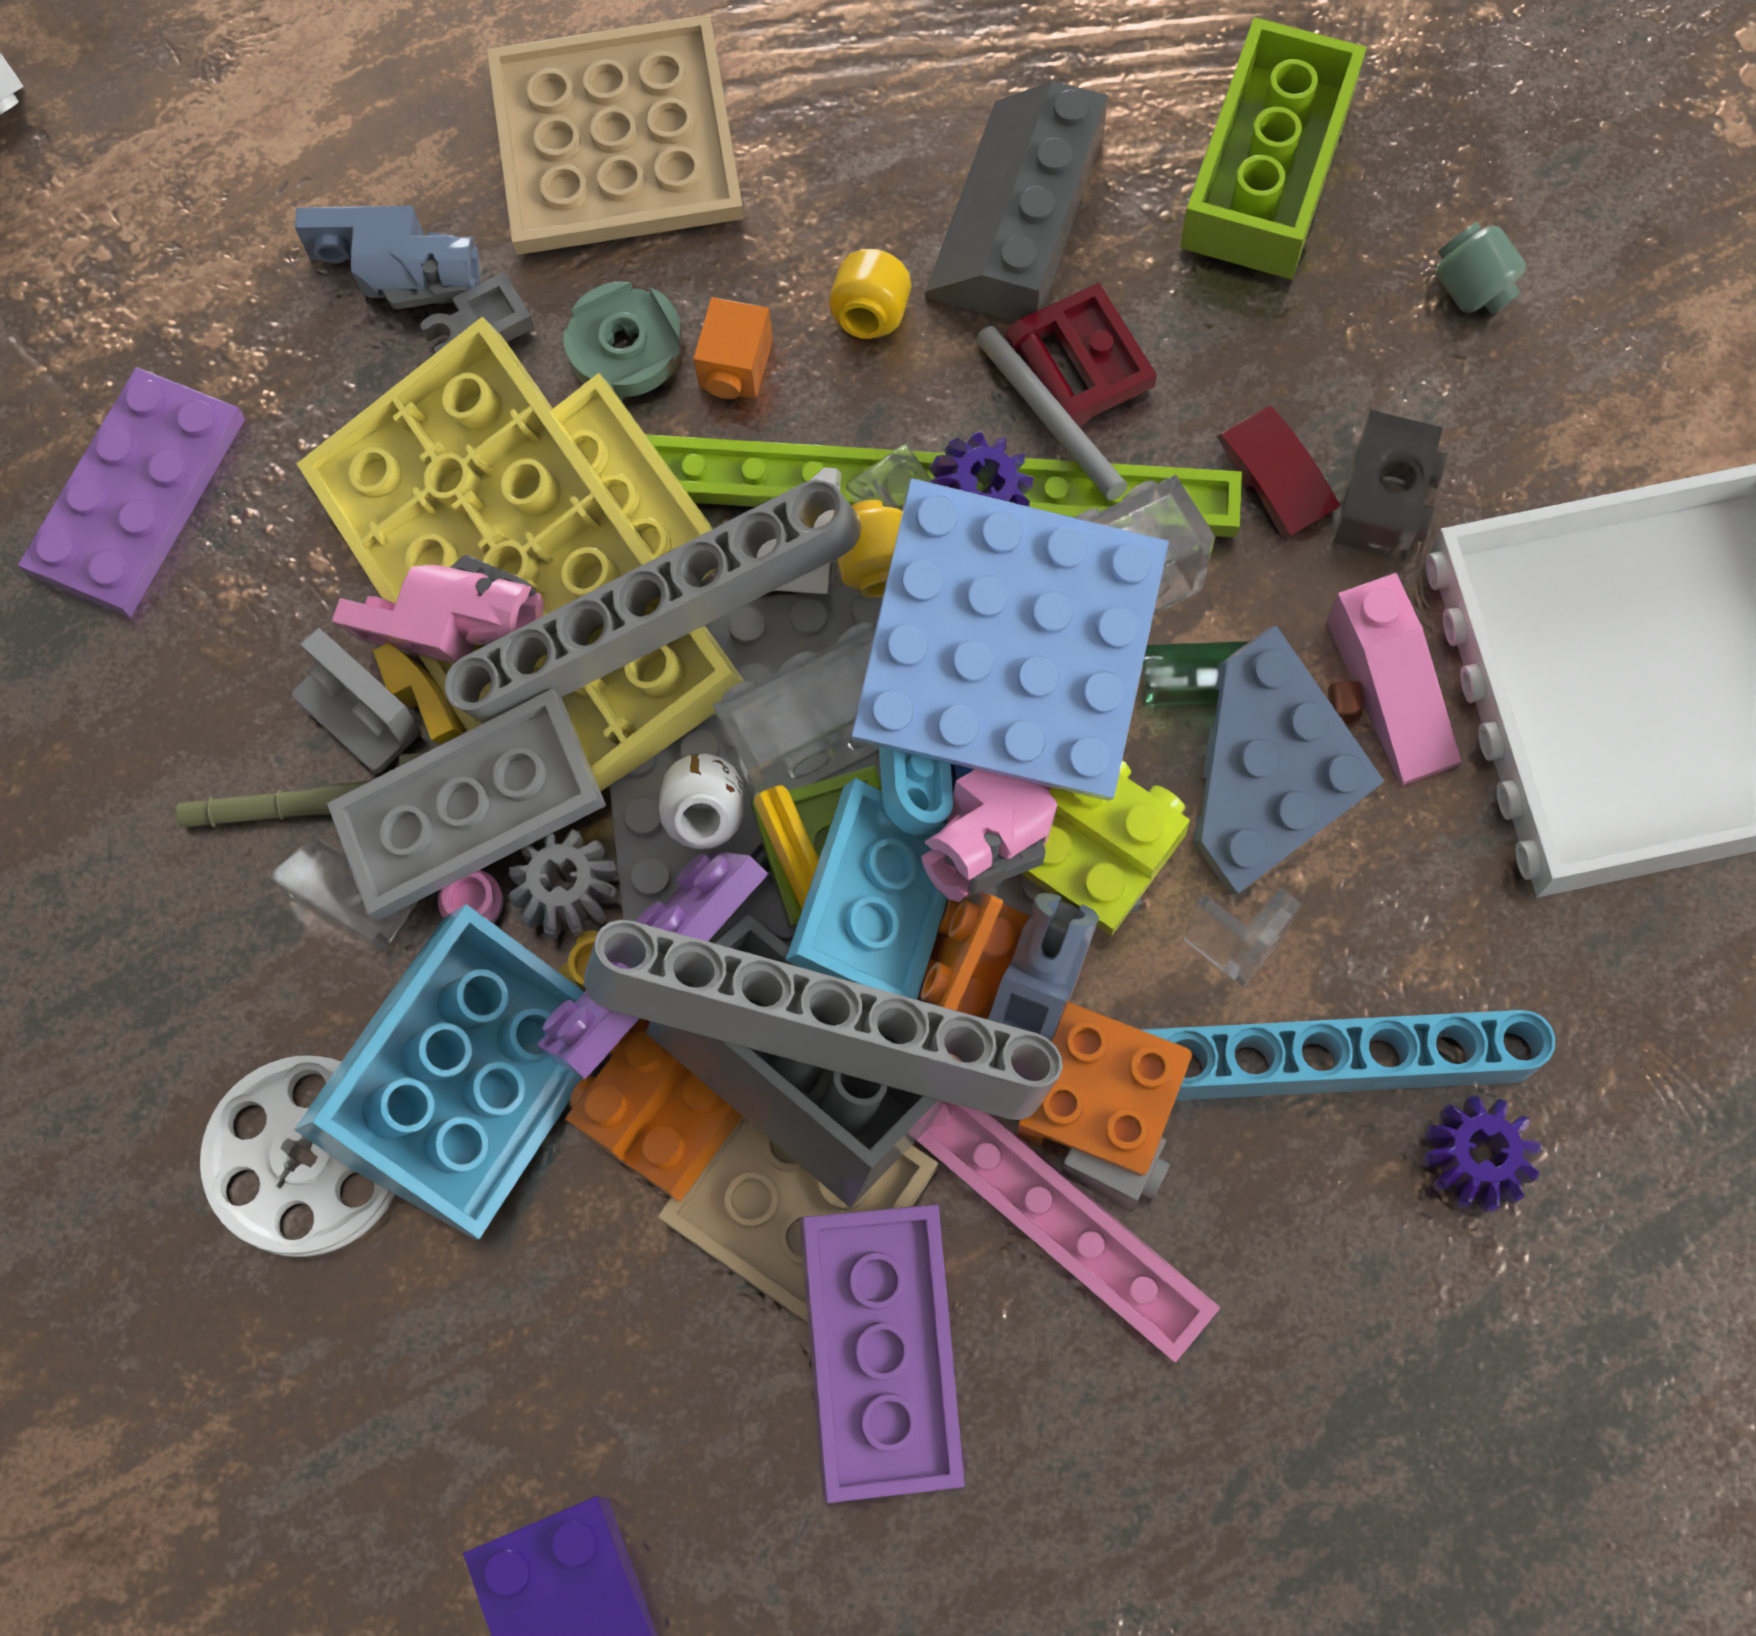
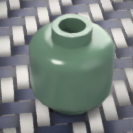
[1435,222,1527,315]

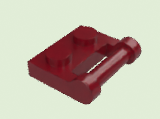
[1005,282,1157,427]

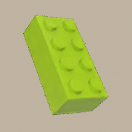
[1180,17,1367,280]

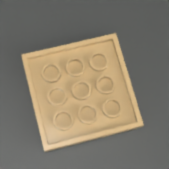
[487,14,744,255]

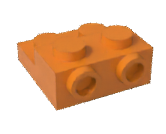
[565,1019,743,1202]

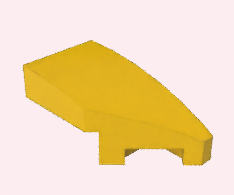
[373,642,467,745]

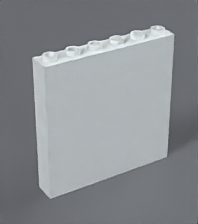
[1425,464,1756,898]

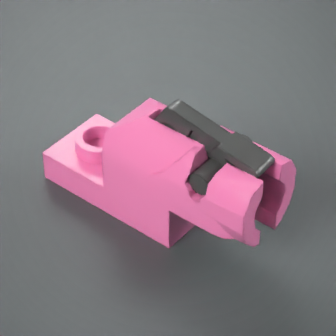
[332,555,544,664]
[921,769,1057,902]

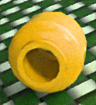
[829,249,912,339]
[837,500,902,598]

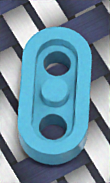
[879,747,953,835]

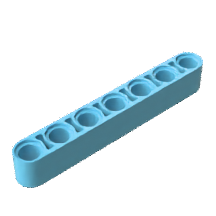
[1142,1010,1556,1101]

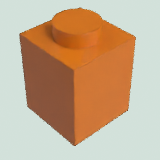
[693,297,773,400]

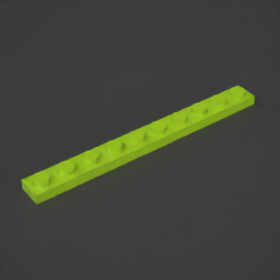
[645,434,1242,537]

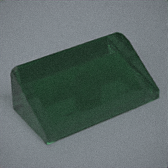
[1141,641,1250,706]

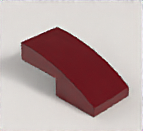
[1217,405,1341,539]

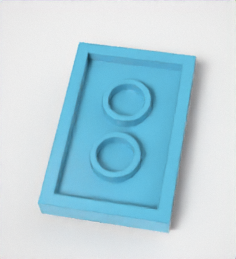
[786,778,948,1000]

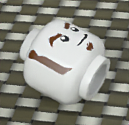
[659,753,744,850]

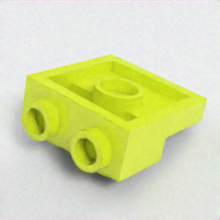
[1021,760,1190,937]

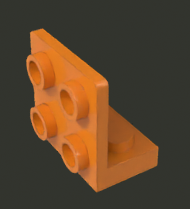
[917,892,1029,1020]
[1017,1001,1192,1176]

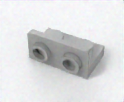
[292,627,422,774]

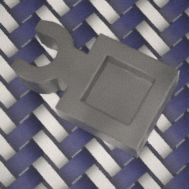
[420,272,535,353]

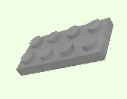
[327,689,606,920]

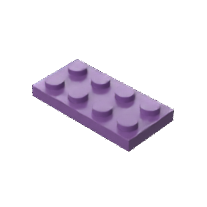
[18,367,245,618]
[537,851,768,1079]
[799,1204,965,1503]

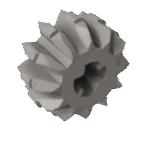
[509,829,618,939]

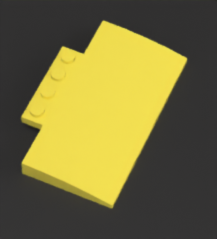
[297,316,749,792]

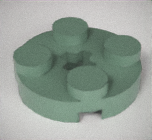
[563,281,683,400]

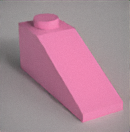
[1326,573,1462,786]

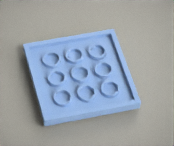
[850,478,1169,801]

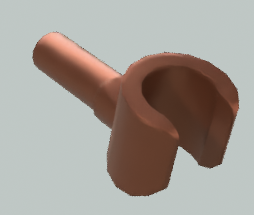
[1328,681,1363,726]

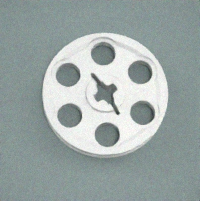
[200,1056,395,1257]

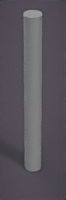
[977,326,1127,500]

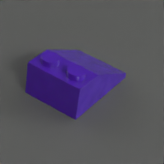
[463,1496,658,1636]

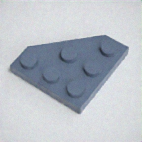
[1193,625,1385,894]

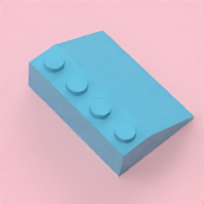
[294,904,584,1240]

